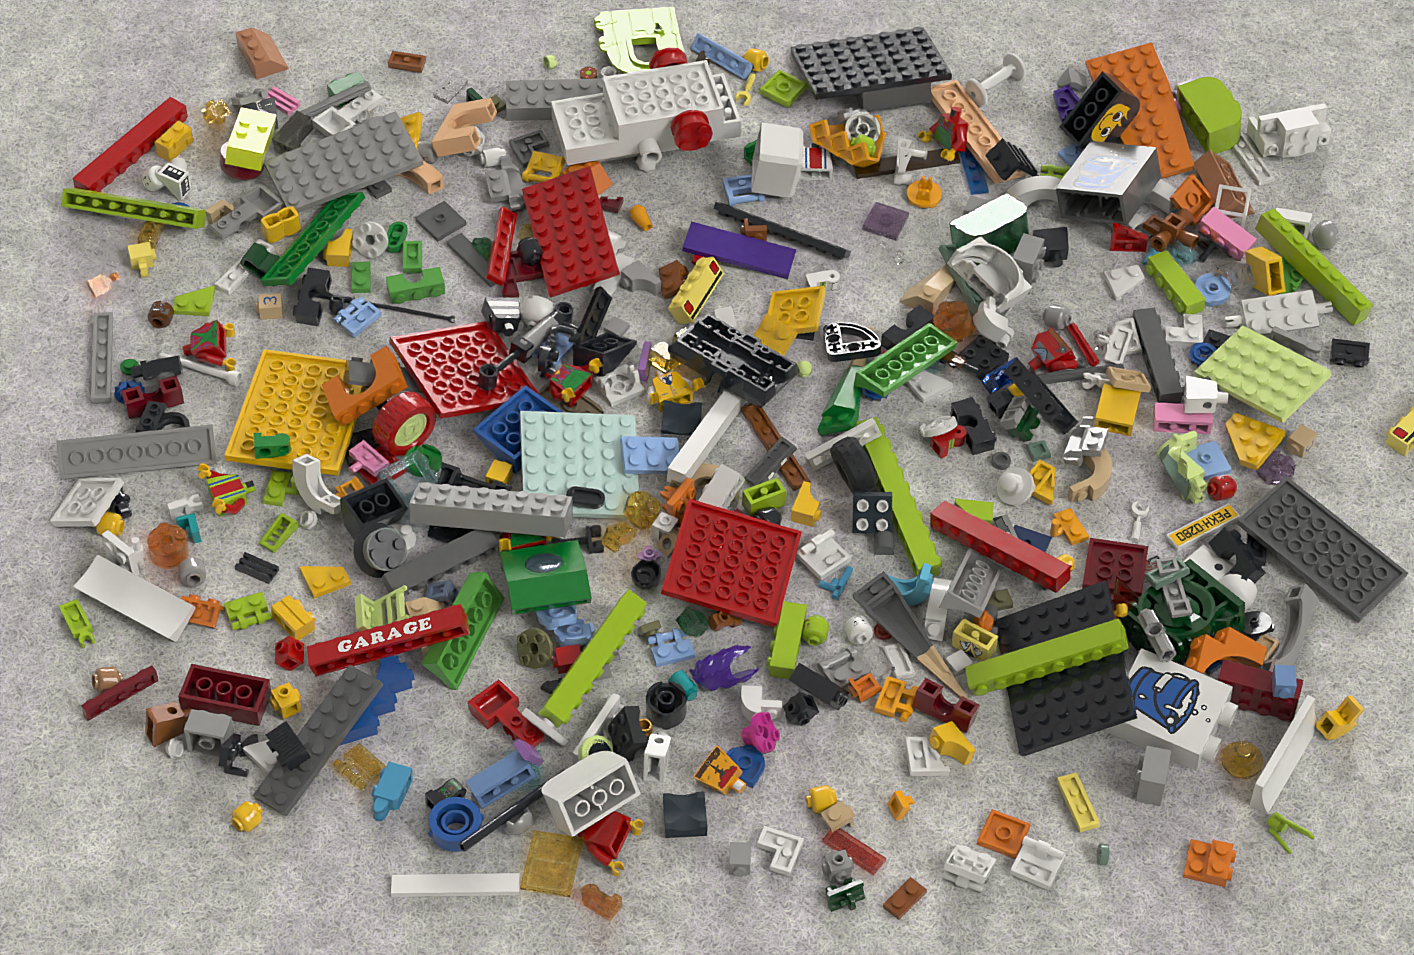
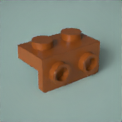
[659,260,689,299]

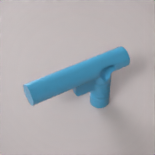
[819,566,853,600]

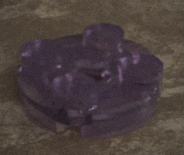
[1256,450,1296,485]

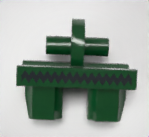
[825,877,865,912]

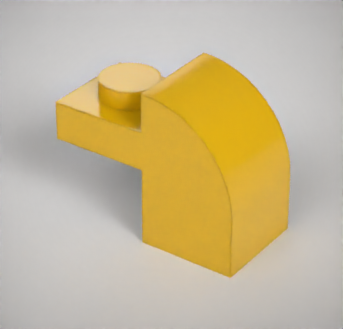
[1315,695,1365,740]

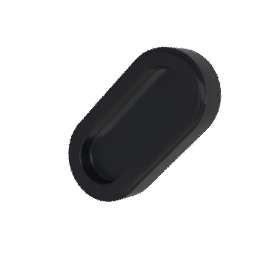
[566,486,605,509]

